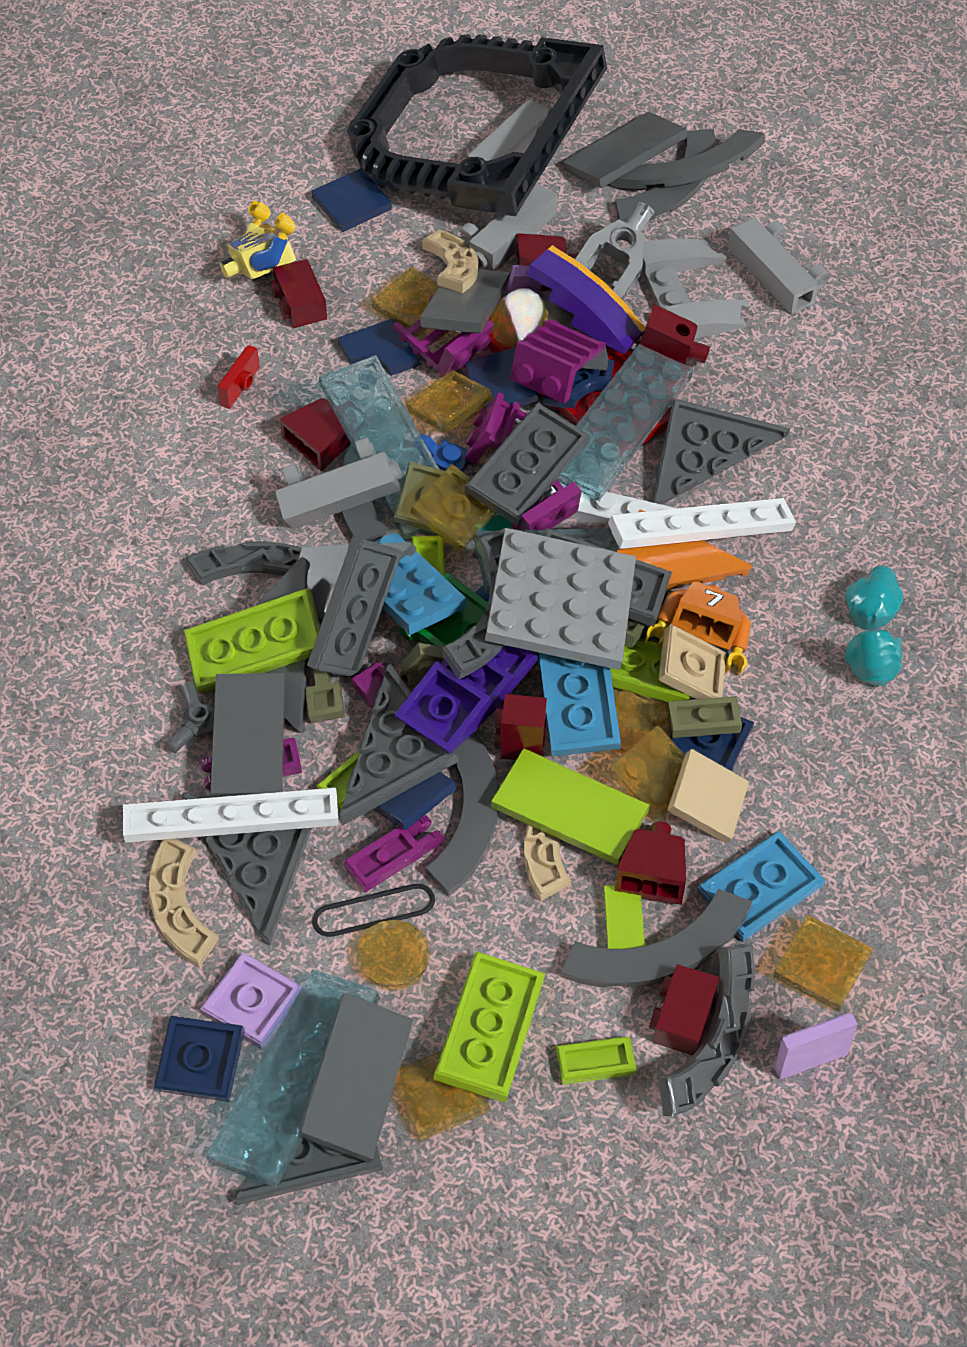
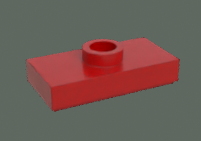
[217,345,260,409]

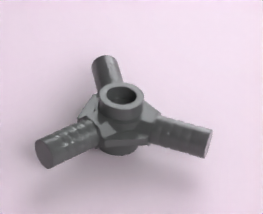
[166,682,214,753]

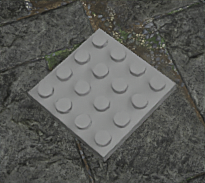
[484,528,636,670]

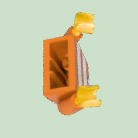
[645,582,751,676]

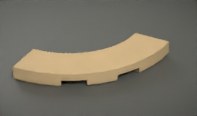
[422,229,478,293]
[524,824,571,901]
[149,839,219,968]

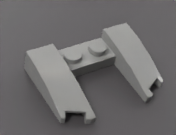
[641,238,749,339]

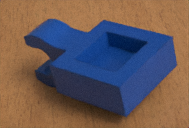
[414,434,470,475]

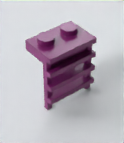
[392,294,494,380]
[510,319,606,404]
[465,392,527,465]
[510,480,582,535]

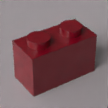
[270,259,327,329]
[495,694,547,760]
[649,964,720,1055]

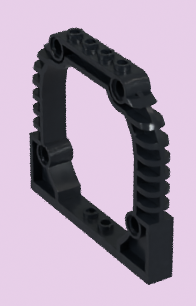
[347,34,607,217]

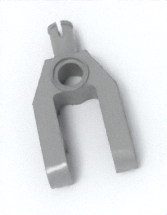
[575,202,654,301]

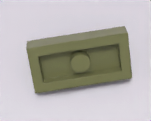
[667,696,742,738]

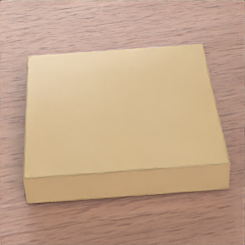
[658,624,726,699]
[667,749,749,843]

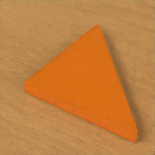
[617,509,752,591]

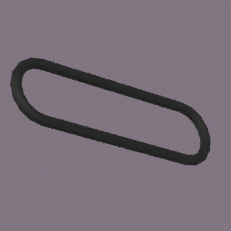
[312,884,435,937]

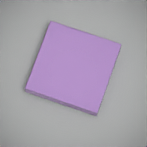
[200,952,304,1049]
[774,1013,858,1080]

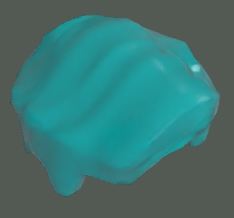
[846,566,903,630]
[845,630,903,687]

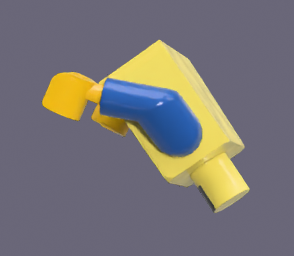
[219,200,296,279]

